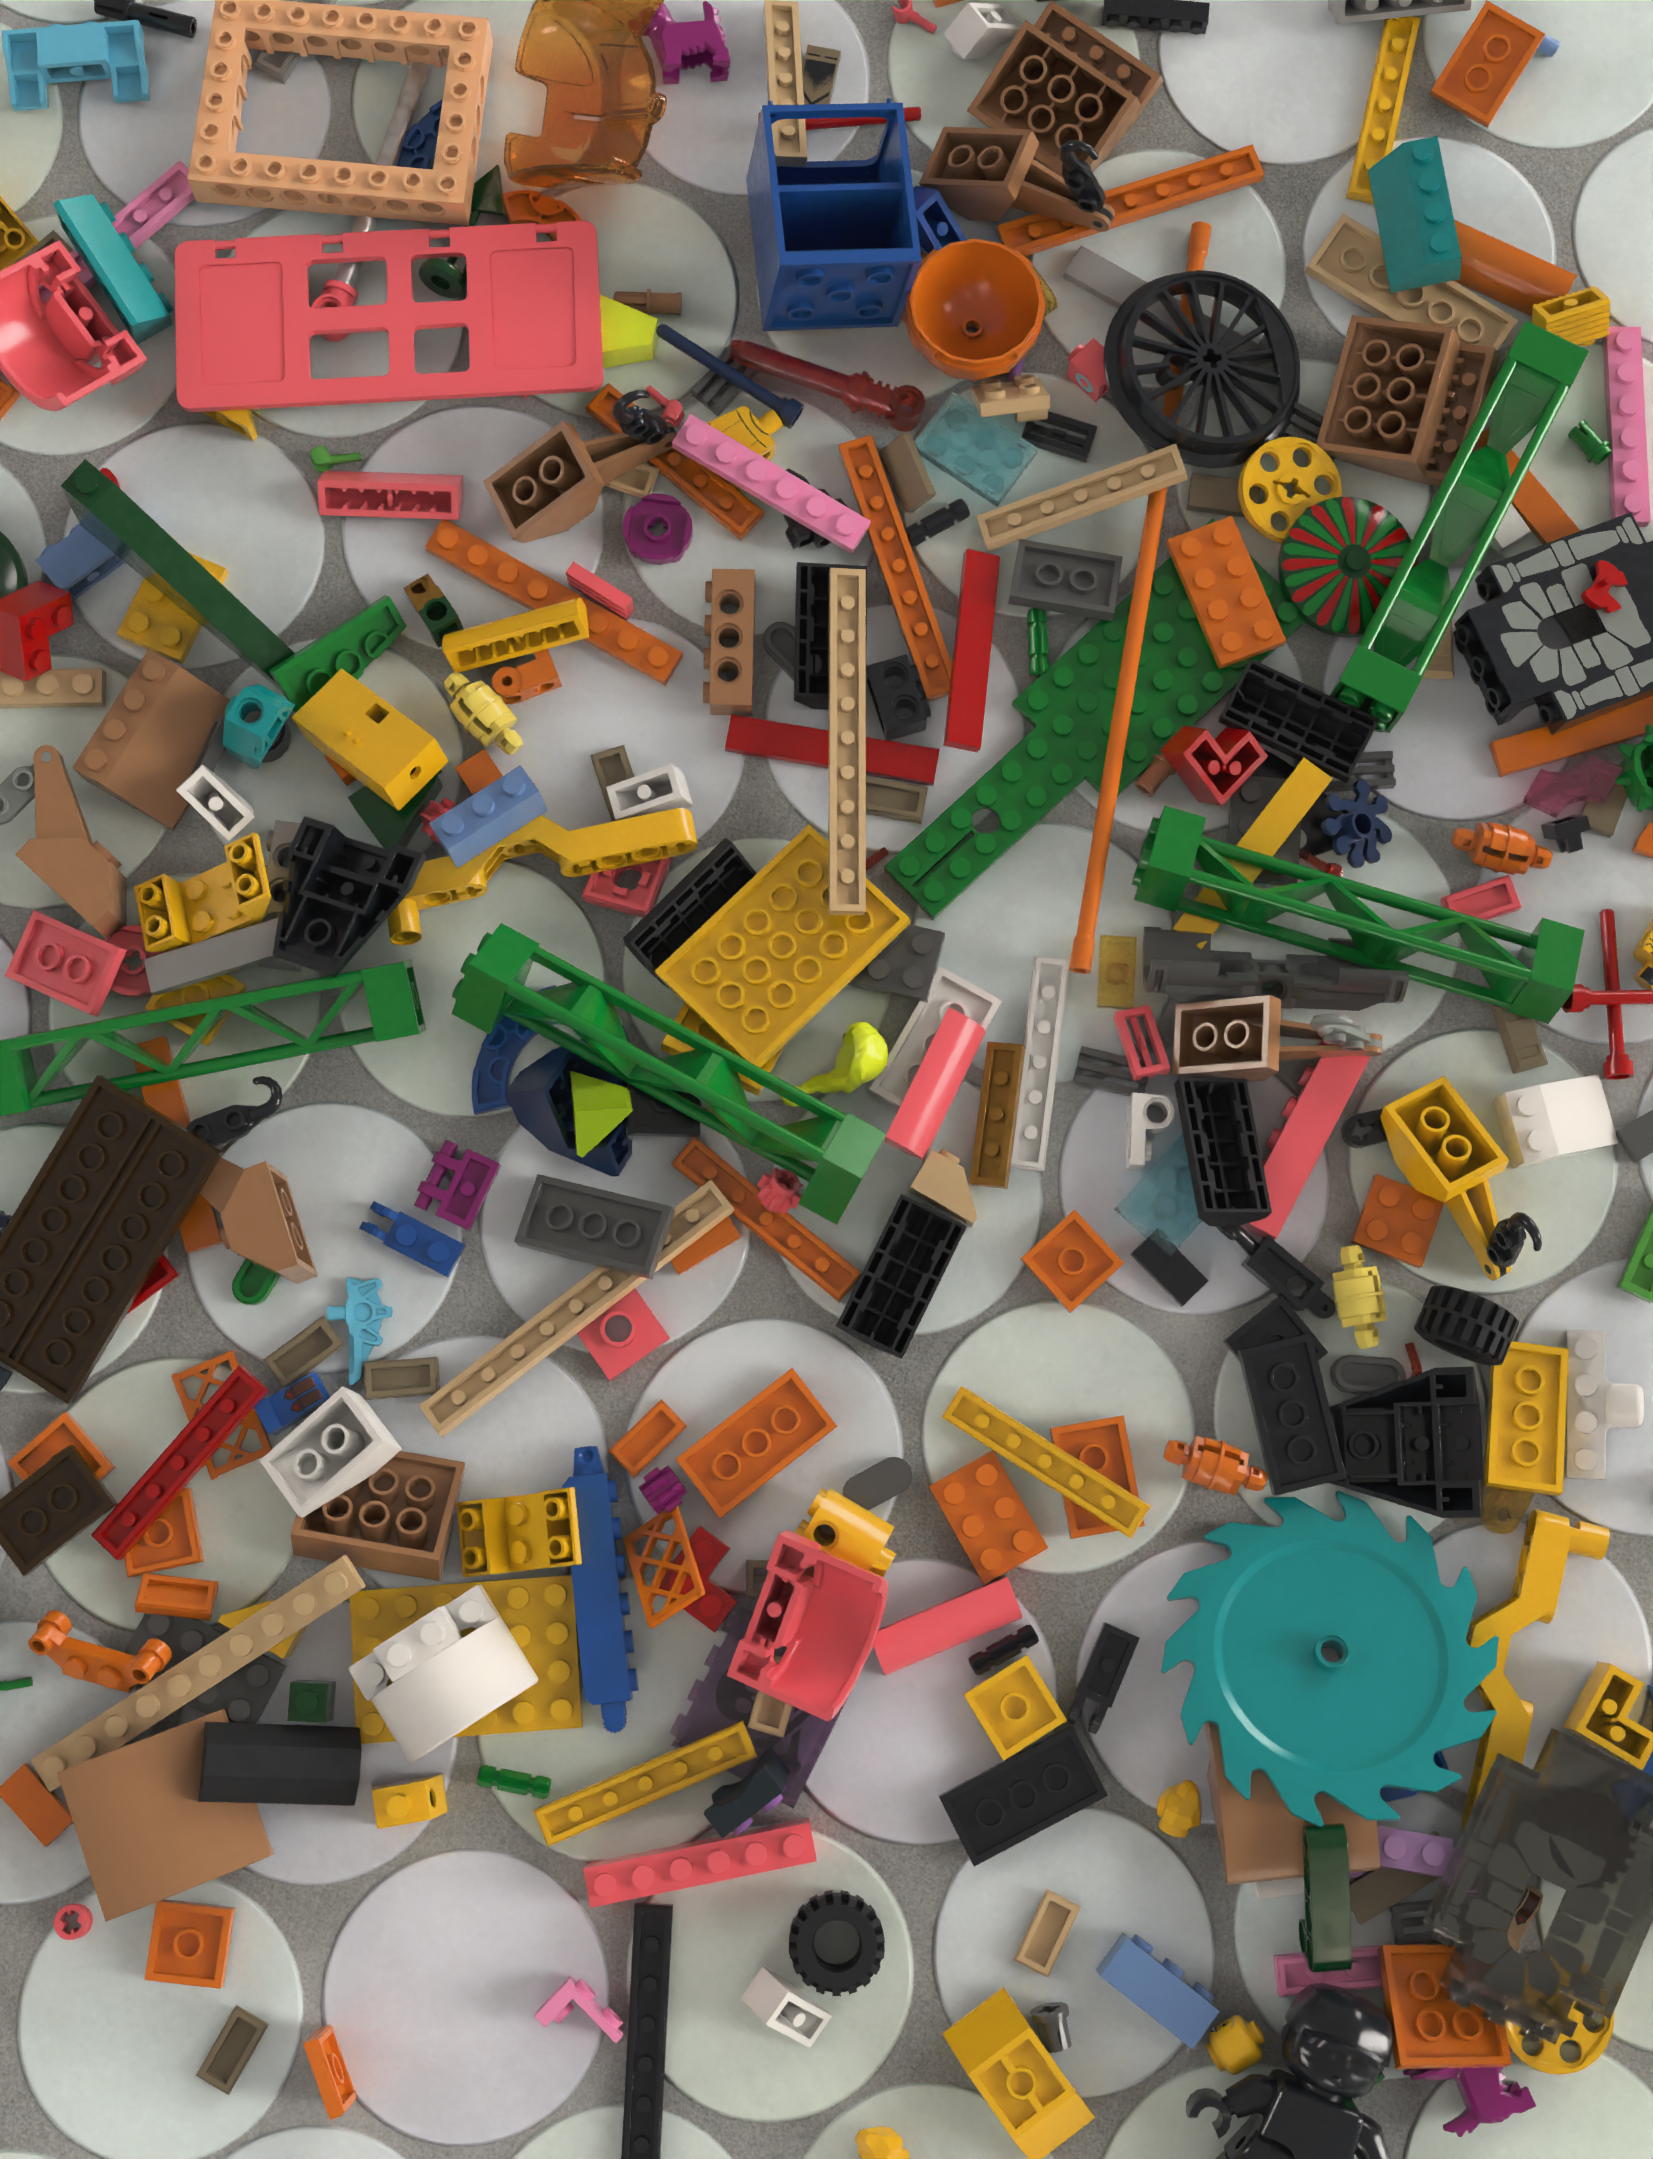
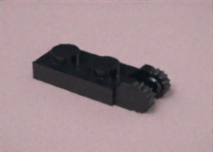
[1066,1622,1140,1734]

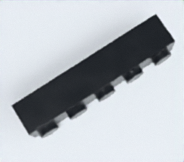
[1101,0,1210,35]

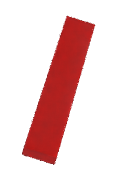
[943,548,1000,753]
[725,714,940,786]
[91,1365,269,1560]

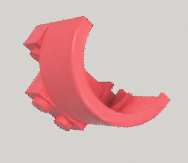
[0,240,147,411]
[726,1530,888,1722]

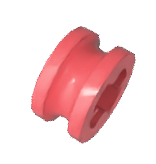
[54,1903,93,1940]

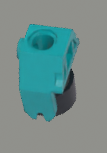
[223,684,295,770]

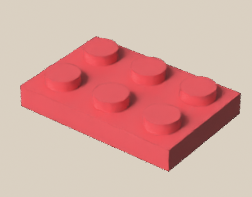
[5,910,127,1017]

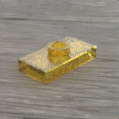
[1097,935,1137,1009]

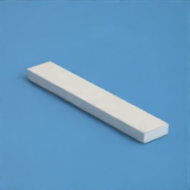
[1010,955,1070,1172]

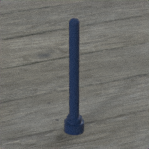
[656,324,804,429]

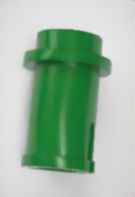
[1568,420,1612,465]

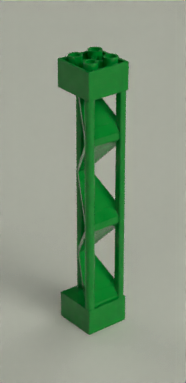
[1330,321,1589,733]
[1131,805,1585,1024]
[451,923,887,1225]
[0,959,426,1116]

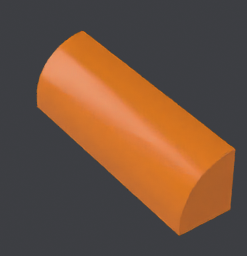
[1453,220,1577,316]

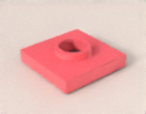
[581,857,674,918]
[577,1289,670,1381]

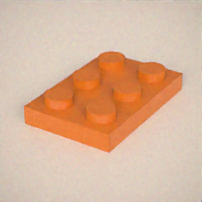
[1430,1,1545,128]
[1050,1415,1145,1539]
[928,1450,1048,1585]

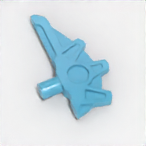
[327,1277,393,1385]

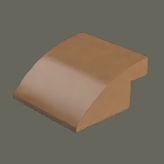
[967,0,1164,177]
[1316,315,1500,487]
[57,1709,274,1922]
[1204,1723,1380,1885]

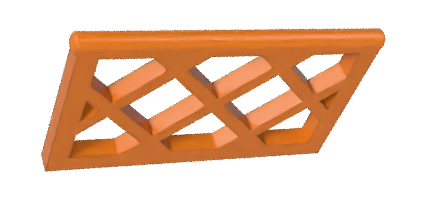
[171,1350,272,1480]
[623,1506,705,1629]

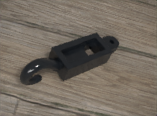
[1215,1226,1336,1319]

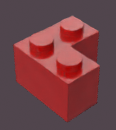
[0,580,74,682]
[1160,726,1268,806]
[659,1526,738,1633]

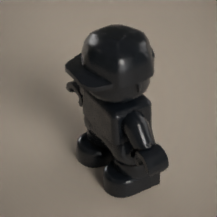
[1186,1983,1393,2159]

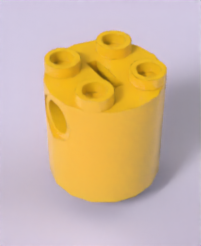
[795,1488,896,1577]

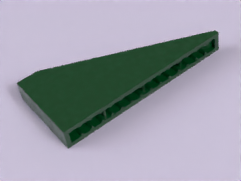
[61,459,295,690]

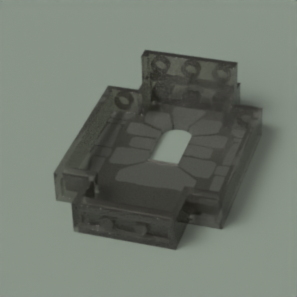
[1423,1728,1653,2045]

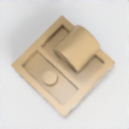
[971,374,1051,423]

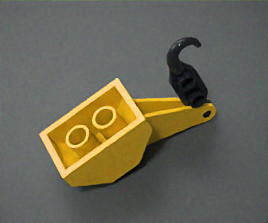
[1380,1076,1542,1281]

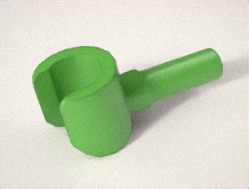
[310,446,361,473]

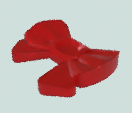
[1581,560,1628,614]

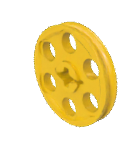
[1237,437,1342,543]
[1499,1952,1614,2075]

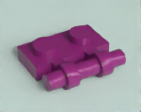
[414,1140,501,1231]

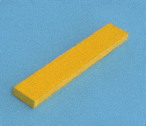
[1346,16,1420,204]
[1172,757,1333,949]
[942,1386,1151,1538]
[534,1720,758,1846]

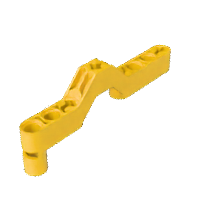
[387,808,698,946]
[1461,1509,1610,1847]

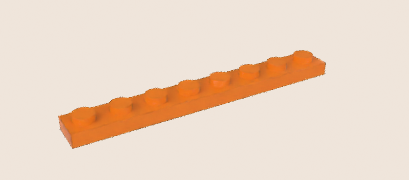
[996,144,1264,256]
[838,435,952,702]
[425,519,683,686]

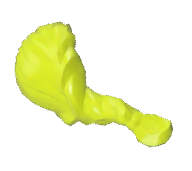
[781,1022,888,1107]

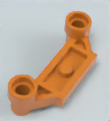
[28,1610,172,1693]

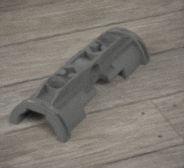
[1142,927,1410,1011]

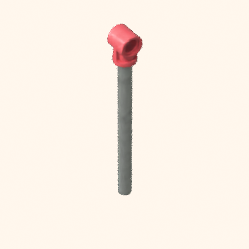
[312,62,431,342]

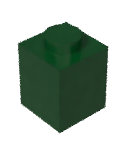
[287,1680,336,1723]

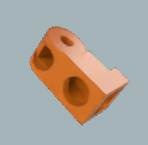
[492,649,562,705]

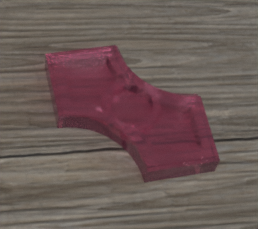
[1523,754,1623,818]

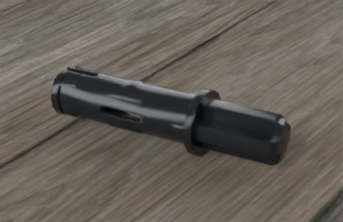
[94,0,197,38]

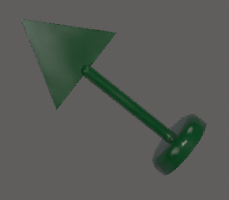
[418,165,505,298]

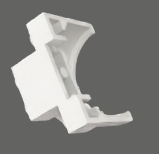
[348,1584,539,1763]

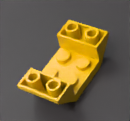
[134,832,271,952]
[456,1487,582,1578]
[942,1986,1095,2159]

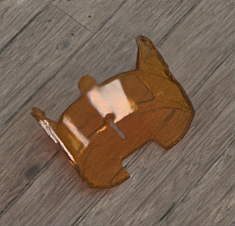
[504,0,667,188]

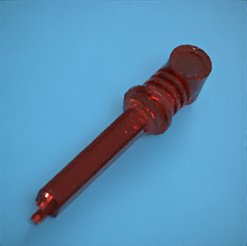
[729,340,925,432]

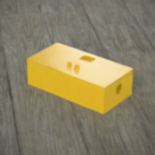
[291,668,449,811]

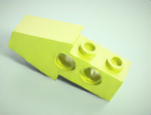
[600,294,659,368]

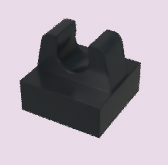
[1541,814,1591,853]

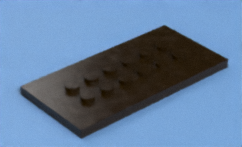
[0,1075,224,1404]

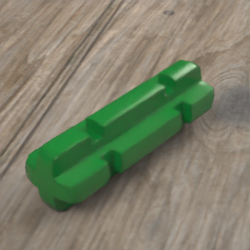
[1027,608,1049,677]
[477,1765,551,1799]

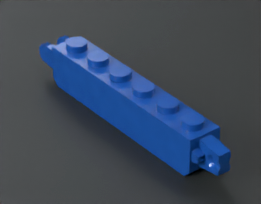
[562,1446,639,1733]

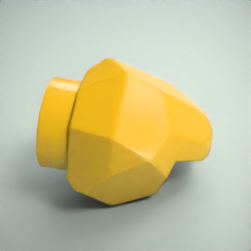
[1157,1780,1202,1838]
[855,2126,909,2159]

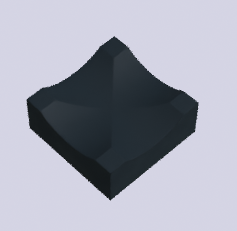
[704,1748,790,1839]

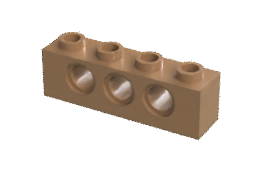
[703,569,755,716]

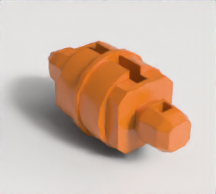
[1451,822,1553,875]
[1163,1435,1268,1496]

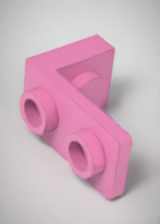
[534,1976,624,2043]

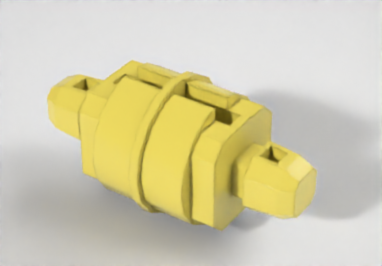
[444,672,523,755]
[1332,1245,1387,1349]

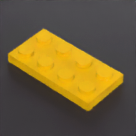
[1484,1341,1569,1496]

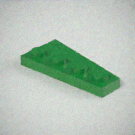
[269,595,407,713]

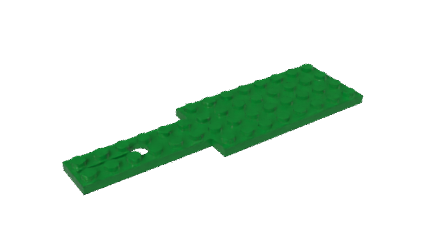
[884,518,1305,920]

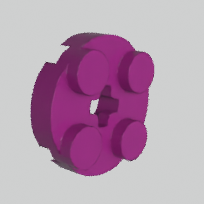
[623,493,693,565]

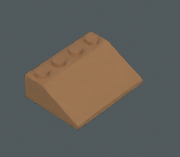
[72,649,230,831]
[291,1451,465,1581]

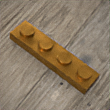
[969,1042,1026,1189]

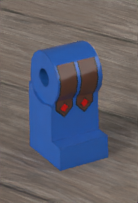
[254,1373,330,1436]

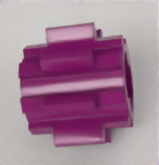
[638,1466,688,1514]

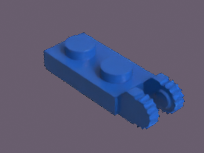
[359,1201,466,1278]

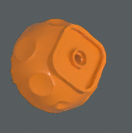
[905,239,1046,382]

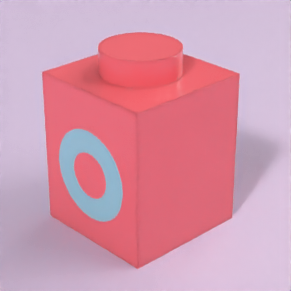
[1066,338,1109,402]

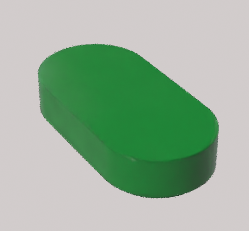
[232,1259,280,1306]

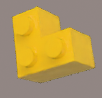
[1563,1662,1653,1771]

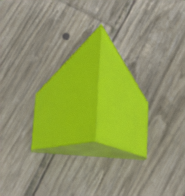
[570,1071,632,1158]

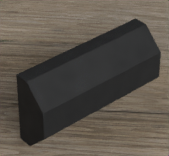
[794,562,867,710]
[1218,659,1379,783]
[623,838,757,989]
[1174,1077,1272,1227]
[836,1194,967,1359]
[198,1722,362,1806]

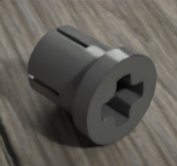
[1030,2002,1072,2053]

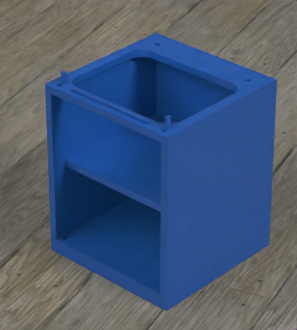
[746,98,922,331]

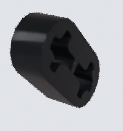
[1341,1108,1388,1148]

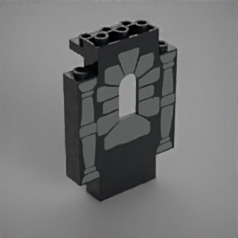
[1453,512,1653,735]

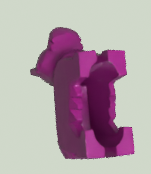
[628,0,730,85]
[1402,2043,1536,2137]

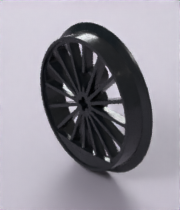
[1104,270,1300,468]

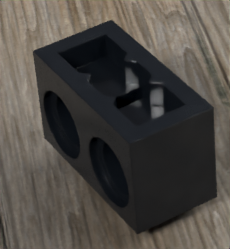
[866,654,931,741]

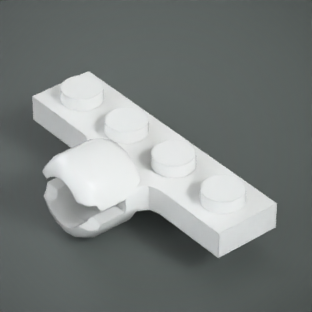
[1567,1330,1644,1480]

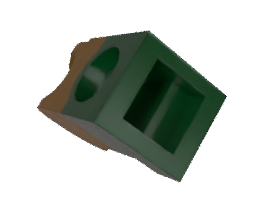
[404,573,464,648]

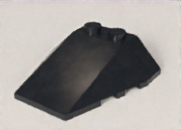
[273,816,427,977]
[1329,1366,1484,1518]

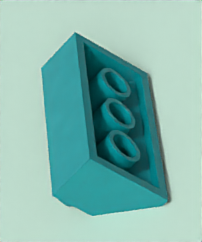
[1368,136,1461,293]
[53,194,174,345]

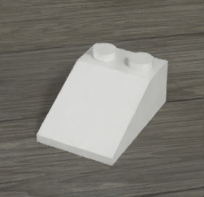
[1494,1074,1618,1169]
[259,1386,402,1518]

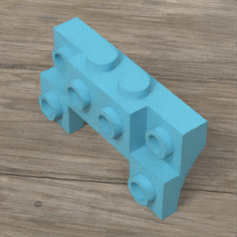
[2,20,150,111]

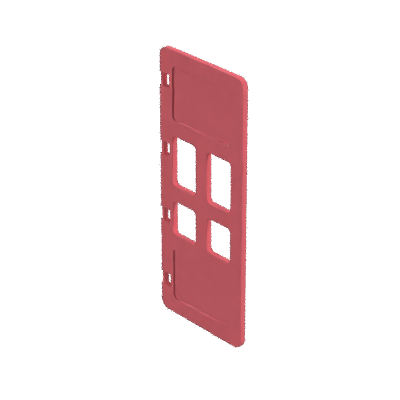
[175,221,604,412]

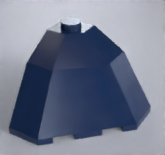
[505,1025,632,1177]

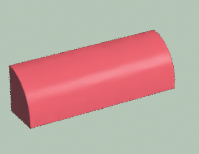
[317,470,463,520]
[884,1007,986,1161]
[873,1577,1022,1676]

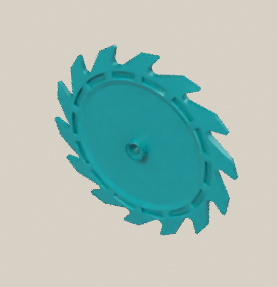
[1161,1490,1499,1828]

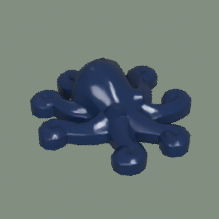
[1321,780,1392,868]

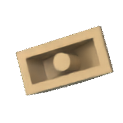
[909,1149,977,1227]

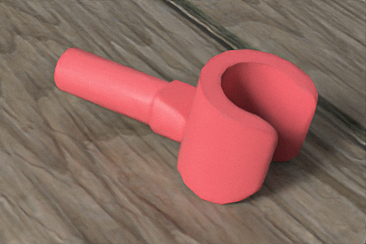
[892,0,937,34]
[645,385,685,427]

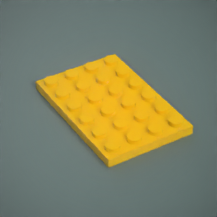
[655,824,911,1068]
[350,1575,583,1744]

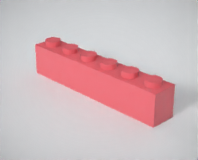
[1241,1040,1371,1240]
[583,1818,817,1908]

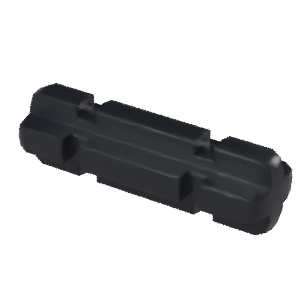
[905,499,970,546]
[968,1625,1039,1675]

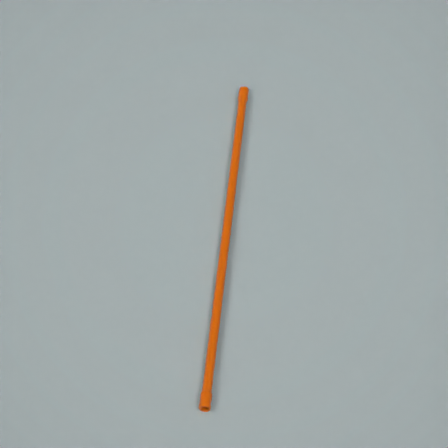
[1069,221,1212,974]

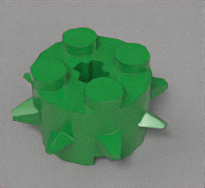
[1615,724,1653,812]

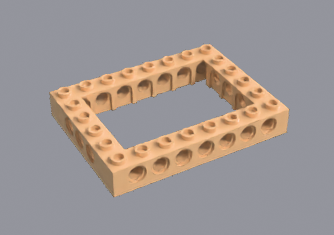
[187,0,493,226]

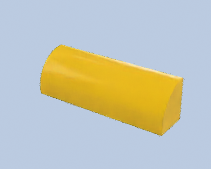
[442,598,589,673]

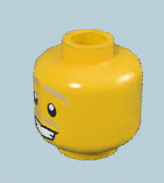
[1206,2015,1266,2075]

